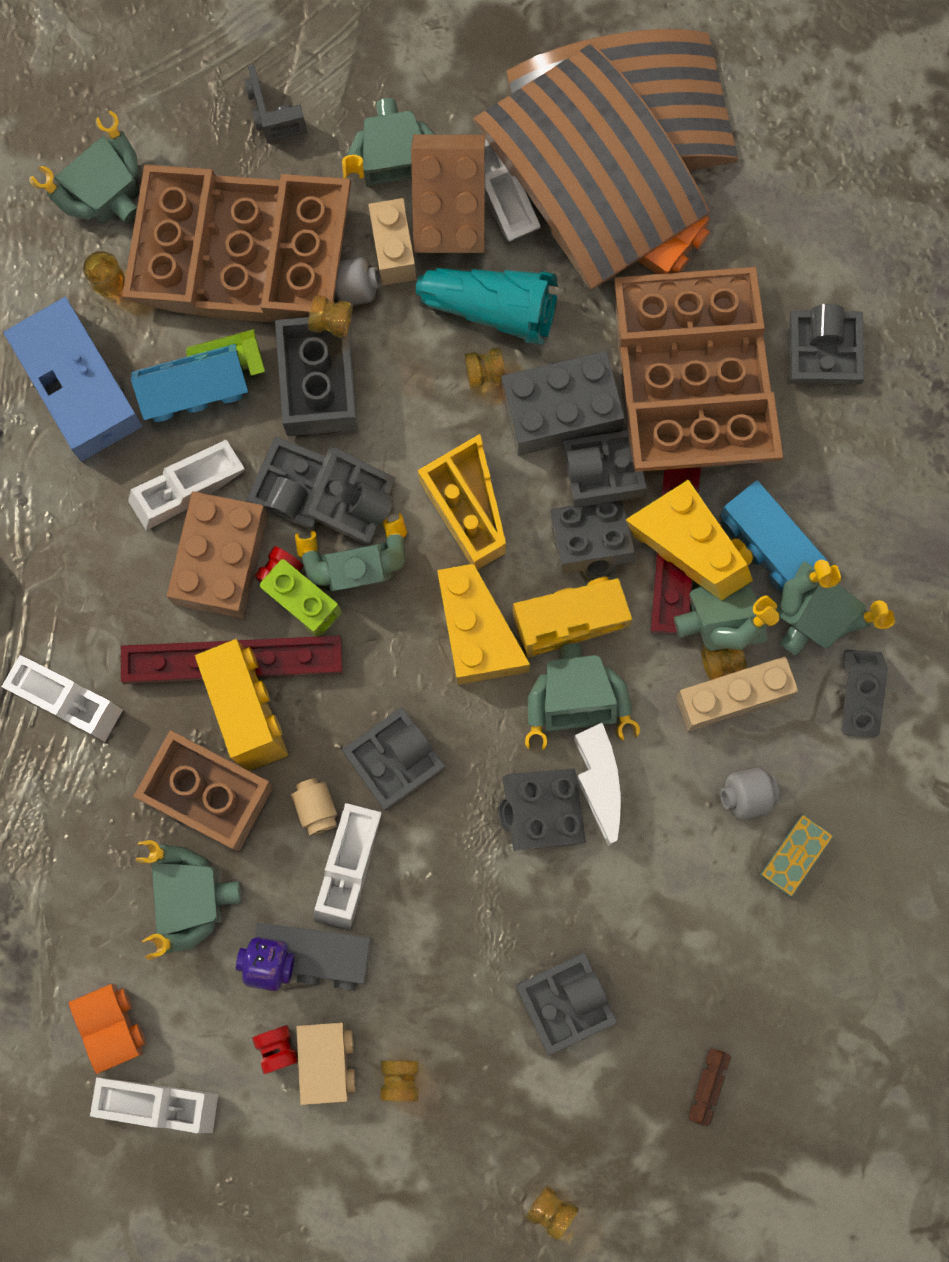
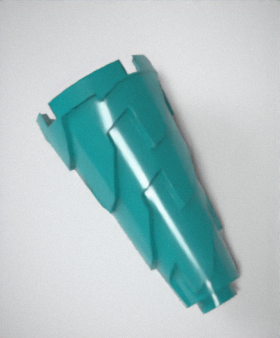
[416,268,558,345]

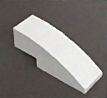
[485,139,541,242]
[128,440,245,531]
[1,655,123,742]
[574,723,621,846]
[314,803,382,930]
[90,1077,219,1133]

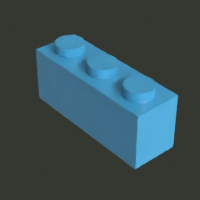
[131,344,248,422]
[720,480,829,593]

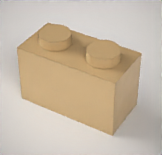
[368,198,417,286]
[296,1022,356,1105]

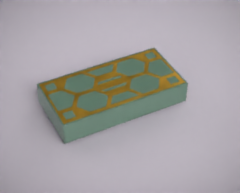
[759,814,834,898]

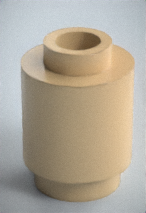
[291,778,338,836]

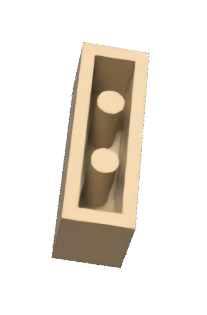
[676,656,798,732]

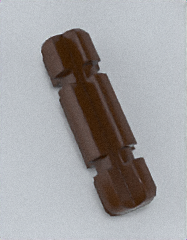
[689,1049,731,1126]

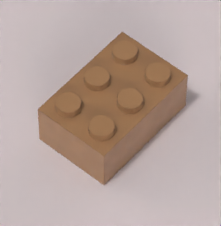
[411,134,485,253]
[167,491,269,620]
[133,730,274,852]

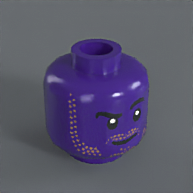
[236,937,295,991]

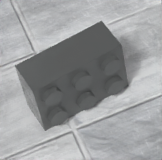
[275,314,359,436]
[501,351,625,456]

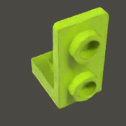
[186,329,265,375]
[260,559,342,637]

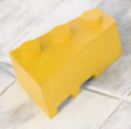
[417,434,506,570]
[625,480,753,601]
[437,564,530,685]
[513,577,632,659]
[195,639,289,771]

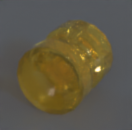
[83,251,125,297]
[308,295,353,338]
[464,347,505,389]
[700,646,747,681]
[380,1060,419,1101]
[525,1185,579,1241]

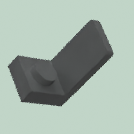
[244,64,307,142]
[841,650,888,737]

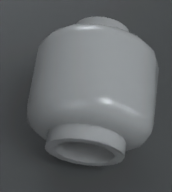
[334,257,381,307]
[720,768,779,819]

